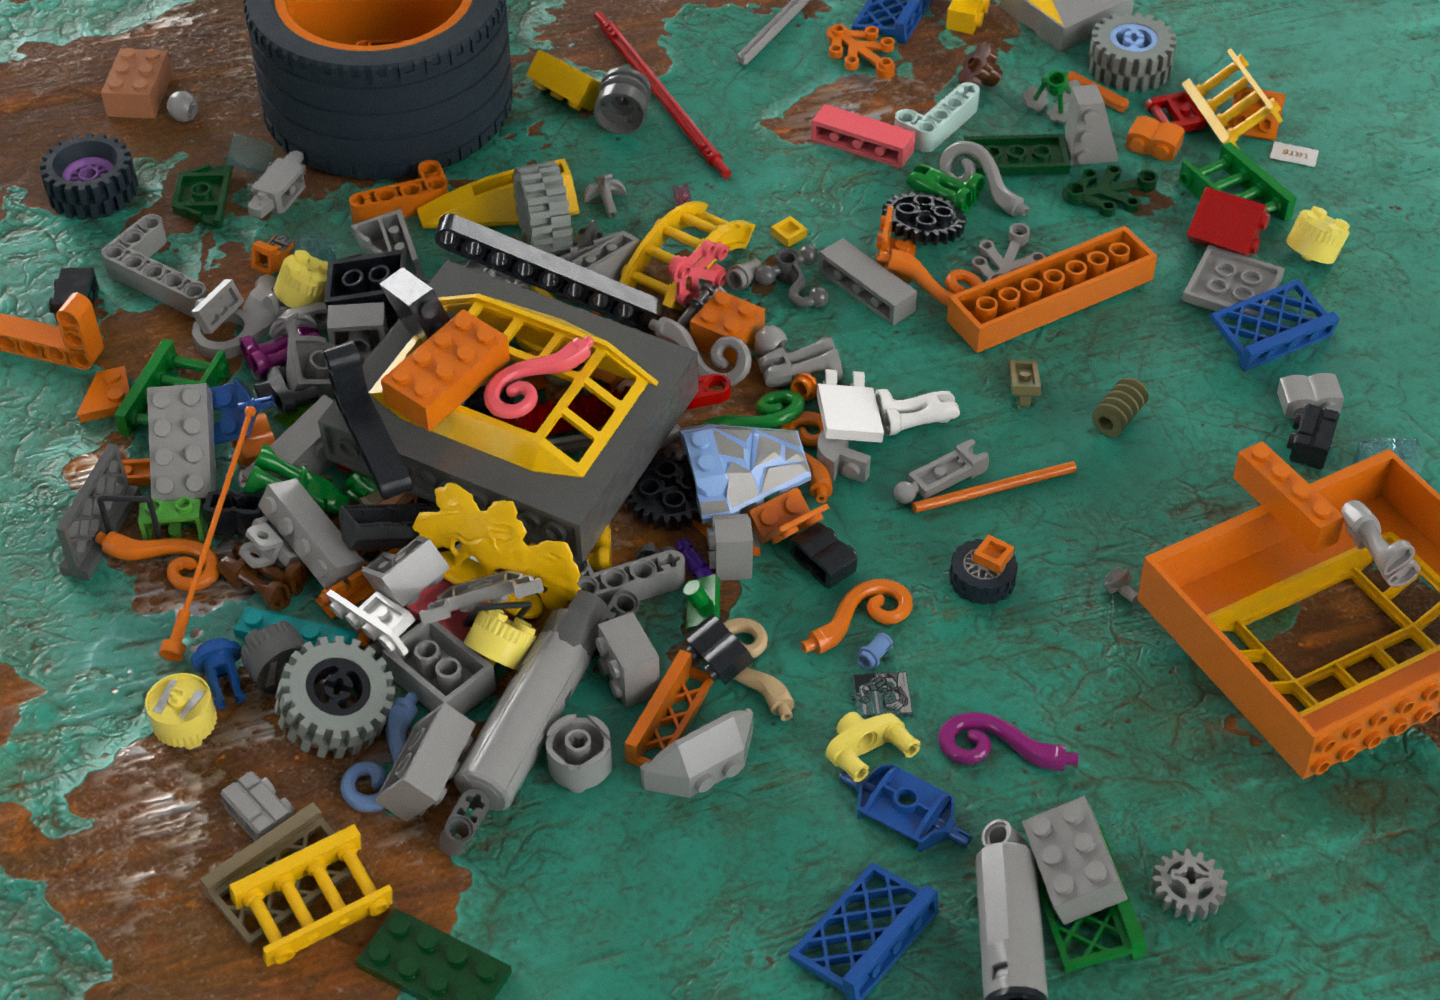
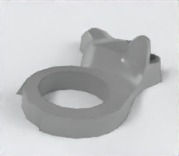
[192,274,292,359]

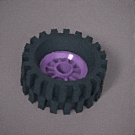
[39,133,138,220]

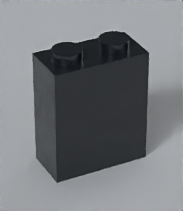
[380,267,450,342]

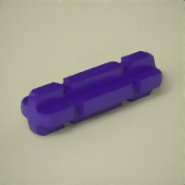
[675,537,713,579]

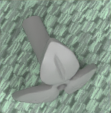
[583,174,626,218]
[269,312,317,339]

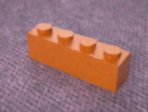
[1233,441,1345,554]

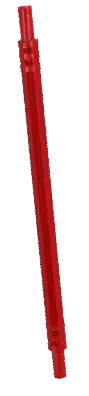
[594,11,732,179]

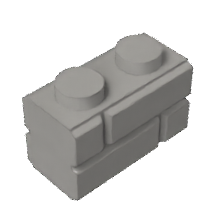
[220,771,295,841]

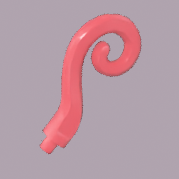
[484,335,594,419]

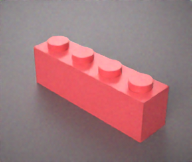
[811,104,915,169]

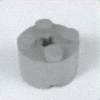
[545,714,612,793]

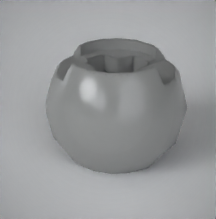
[167,91,198,122]
[754,325,787,357]

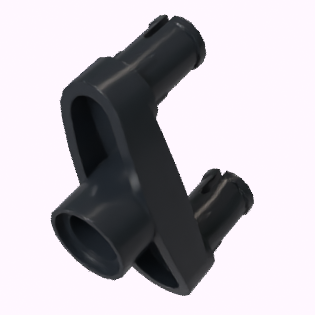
[254,365,320,414]

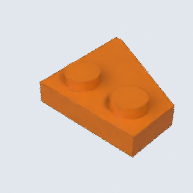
[77,366,130,423]

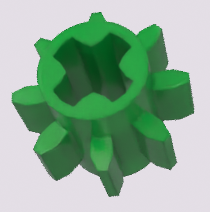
[343,470,378,502]

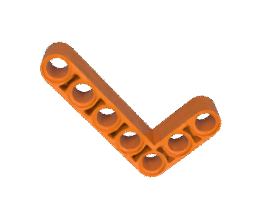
[0,293,104,370]

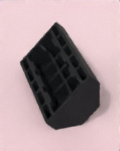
[339,503,460,550]

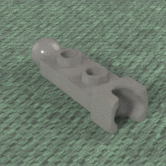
[893,439,989,504]

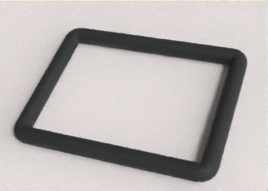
[97,495,162,539]
[463,601,532,627]

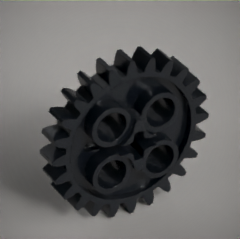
[882,191,966,246]
[624,452,702,531]

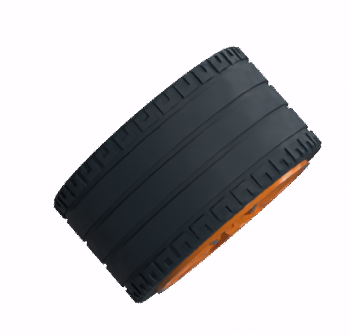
[243,0,513,179]

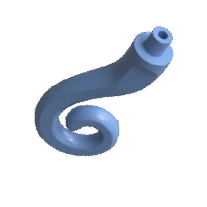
[340,692,419,813]

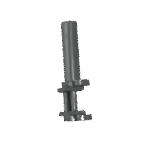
[677,283,715,328]

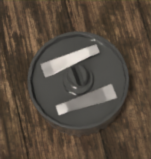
[240,620,305,696]

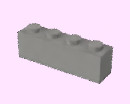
[819,238,918,326]
[258,478,364,589]

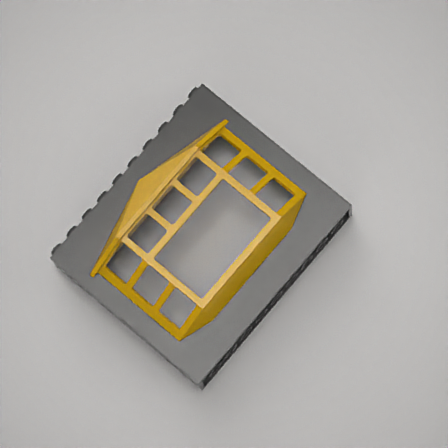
[318,260,698,563]

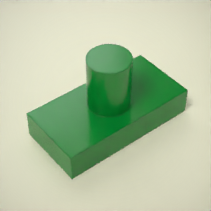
[683,574,721,632]

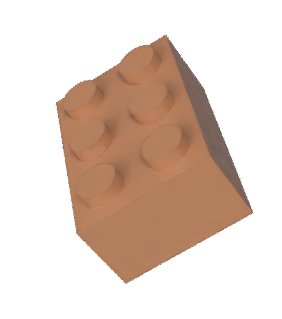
[101,48,173,119]

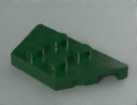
[171,157,234,229]

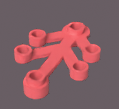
[667,239,729,306]

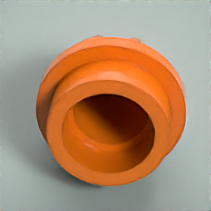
[790,373,818,401]

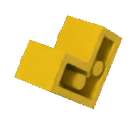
[946,0,990,35]

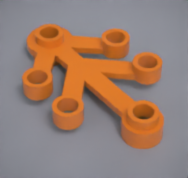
[826,24,895,79]

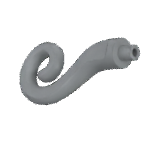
[939,141,1029,217]
[649,317,752,387]

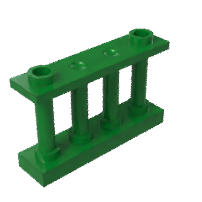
[1178,142,1297,221]
[114,339,230,437]

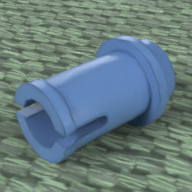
[856,632,893,670]

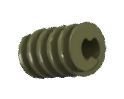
[1092,377,1149,438]

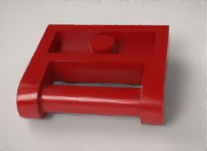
[1145,92,1207,132]

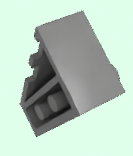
[351,209,425,278]

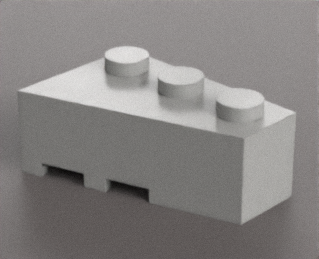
[1064,84,1119,166]
[553,231,641,284]

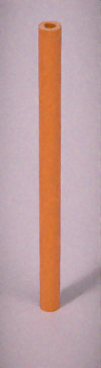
[912,461,1077,514]

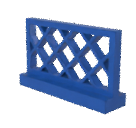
[851,0,933,44]
[1209,279,1340,372]
[789,862,939,1000]

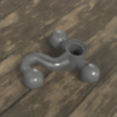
[755,245,829,308]

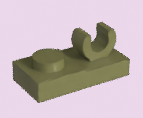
[1009,360,1041,407]

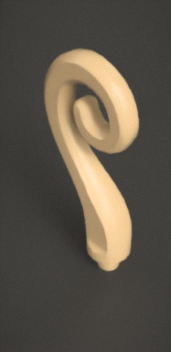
[723,618,795,721]

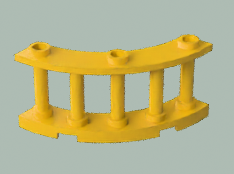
[619,201,756,311]

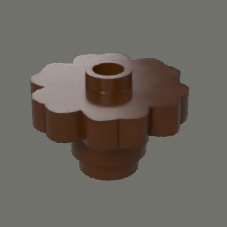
[958,42,1003,87]

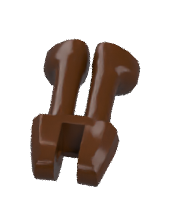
[216,543,309,611]

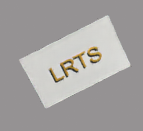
[1270,141,1319,167]

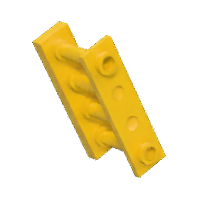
[1182,48,1283,150]
[229,824,392,967]

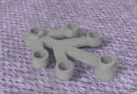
[971,223,1046,282]

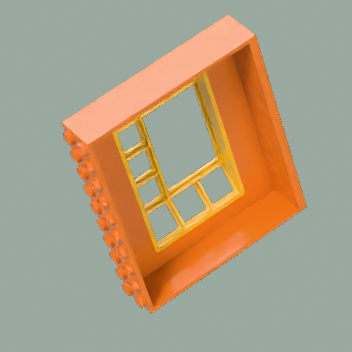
[1137,449,1440,780]

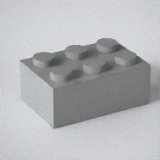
[382,621,496,715]
[375,702,476,822]
[1022,796,1128,925]

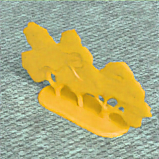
[412,483,581,619]

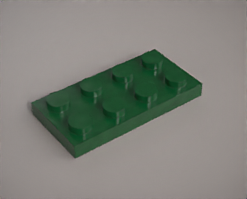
[963,134,1071,176]
[355,908,512,1000]

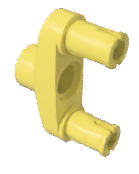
[825,712,920,782]

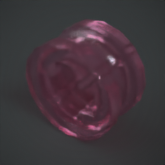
[673,183,691,207]

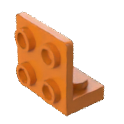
[1226,87,1286,141]
[875,206,917,283]
[745,486,829,545]

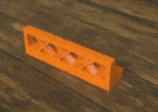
[625,649,714,767]

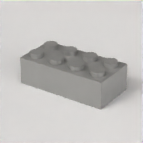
[147,383,217,506]

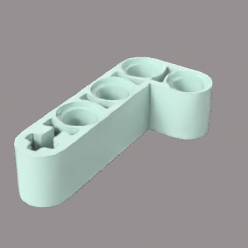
[895,82,980,152]

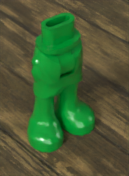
[242,444,351,516]

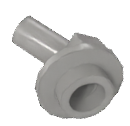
[1102,567,1139,605]

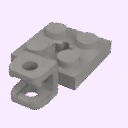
[238,516,303,568]

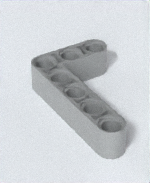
[101,214,208,317]

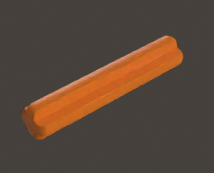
[1067,71,1129,113]

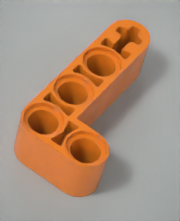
[349,160,448,224]

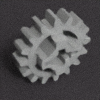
[1150,849,1227,921]

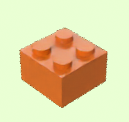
[690,290,765,365]

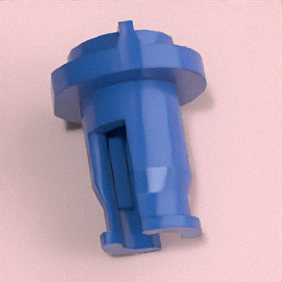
[191,638,246,709]

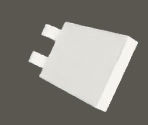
[816,369,884,443]

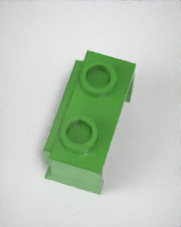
[138,497,207,541]

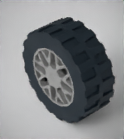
[949,539,1018,605]

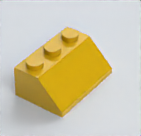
[526,50,600,111]

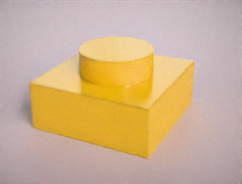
[771,216,808,247]

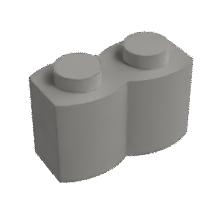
[1277,373,1344,418]

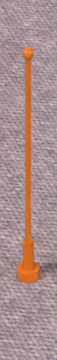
[158,406,256,662]

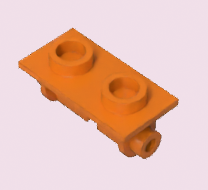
[315,566,376,620]

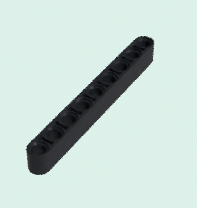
[435,213,664,332]

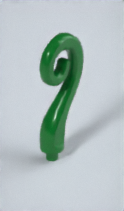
[697,390,805,428]

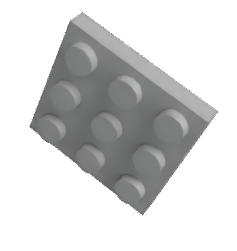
[1182,245,1285,319]

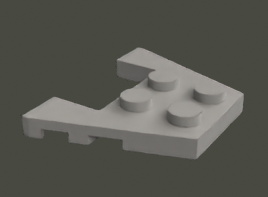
[419,570,544,625]

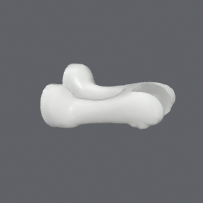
[875,389,960,436]

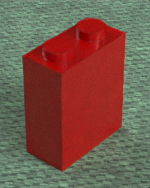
[1186,187,1270,257]

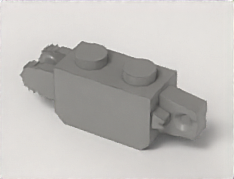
[247,150,306,218]

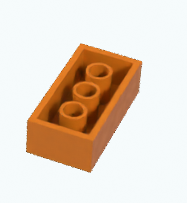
[380,309,510,432]

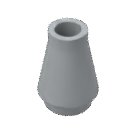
[726,258,762,290]

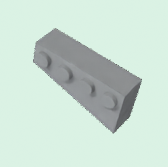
[241,394,335,494]

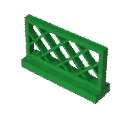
[1037,824,1146,972]

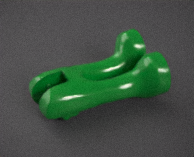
[906,164,985,214]

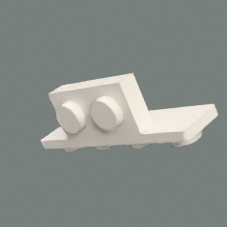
[326,589,416,656]

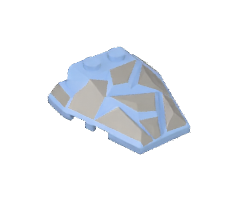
[678,424,811,524]

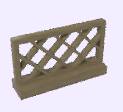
[200,802,352,948]

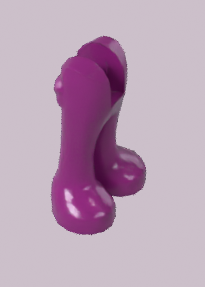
[239,326,323,379]

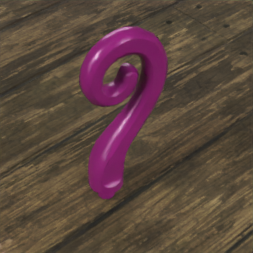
[938,712,1078,771]

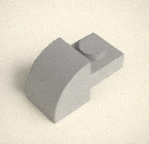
[817,430,871,483]

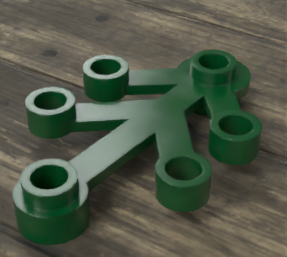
[1062,165,1158,217]

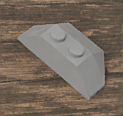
[640,708,753,798]

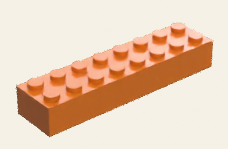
[946,226,1157,353]

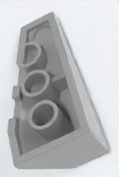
[286,336,373,399]

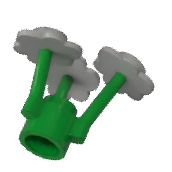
[1022,70,1081,124]

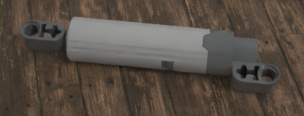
[438,590,640,857]

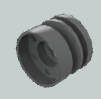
[594,67,651,135]

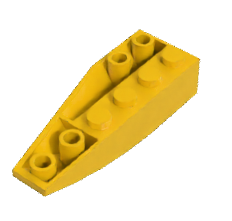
[417,158,580,229]

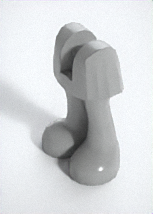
[758,336,843,387]
[1341,500,1420,587]

